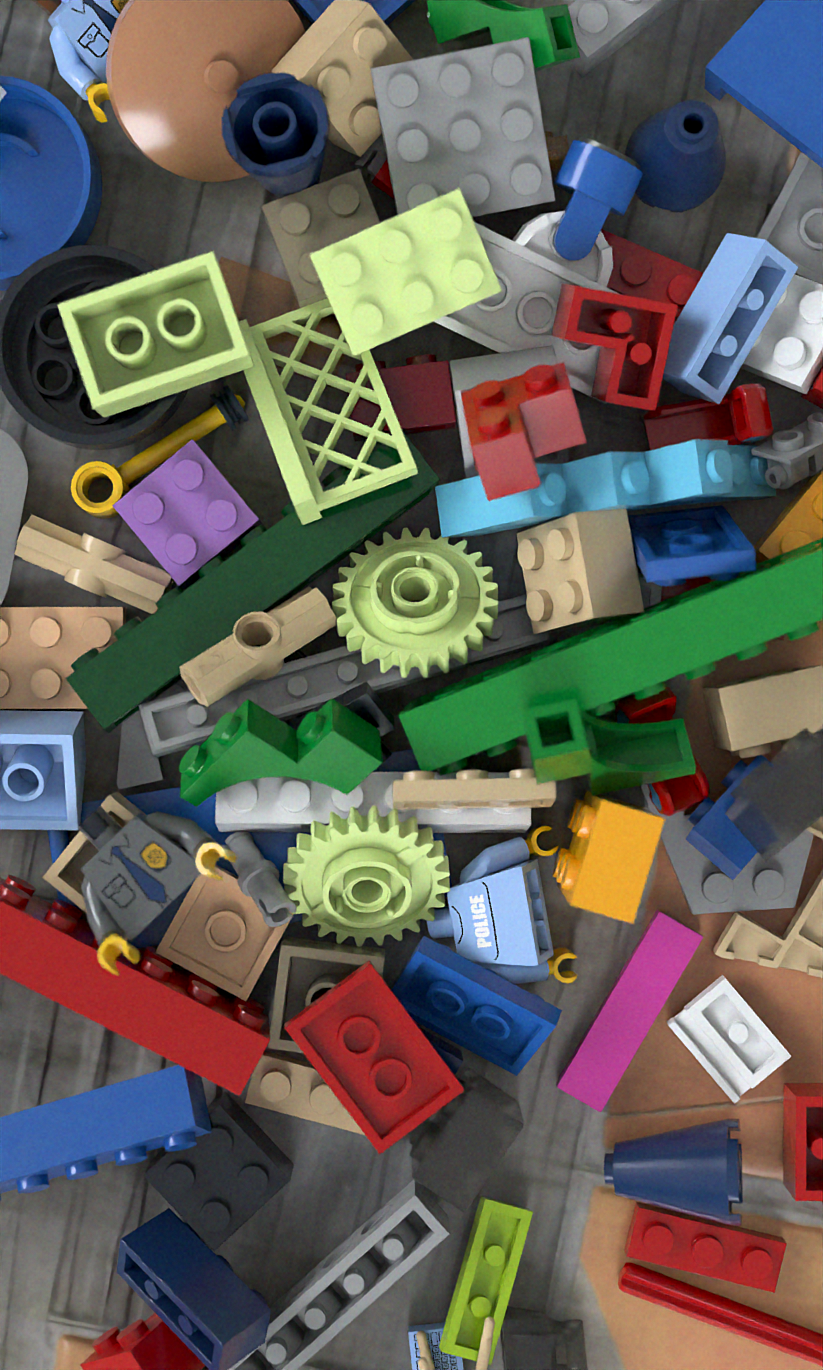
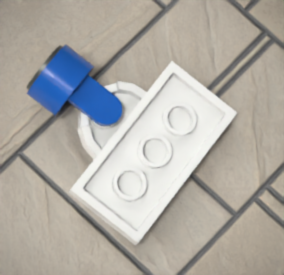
[434,137,643,404]

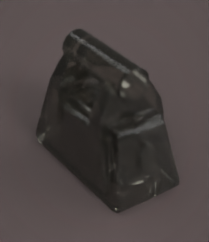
[500,1306,588,1370]

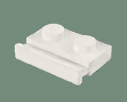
[666,975,791,1104]

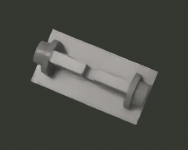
[751,411,823,489]

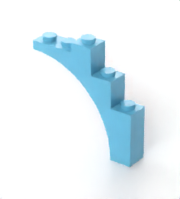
[435,440,776,538]

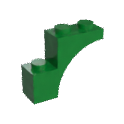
[427,0,580,72]
[179,698,382,807]
[522,699,696,796]

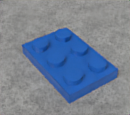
[628,505,755,586]
[390,936,562,1076]

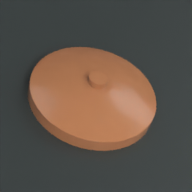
[106,0,305,182]

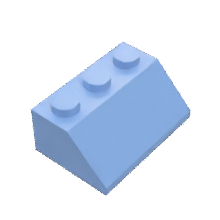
[0,710,86,830]

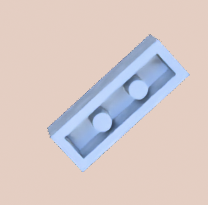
[663,233,798,404]

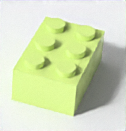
[310,188,502,356]
[58,251,254,418]

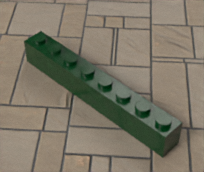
[65,430,440,733]

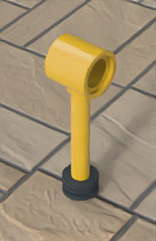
[71,385,249,519]

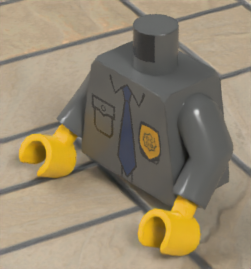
[78,806,237,975]

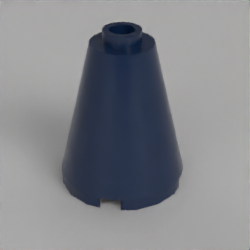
[222,72,330,199]
[625,100,726,213]
[604,1119,743,1226]

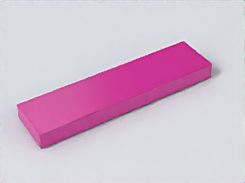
[555,909,703,1113]

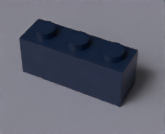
[117,1208,271,1370]

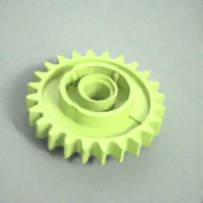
[332,528,498,678]
[283,806,450,947]

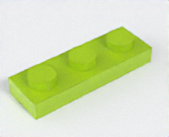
[439,1195,533,1365]

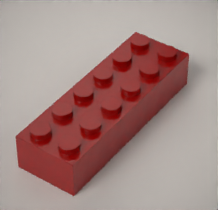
[0,875,270,1096]

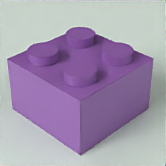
[112,439,263,589]

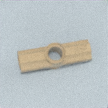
[14,514,173,614]
[180,587,336,707]

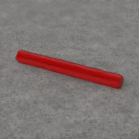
[618,1262,823,1367]

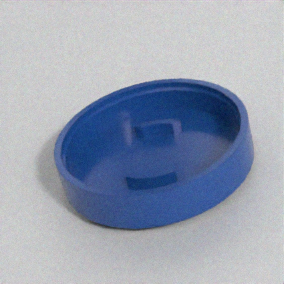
[0,76,102,291]

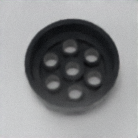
[0,245,188,450]

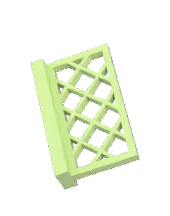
[239,298,418,525]

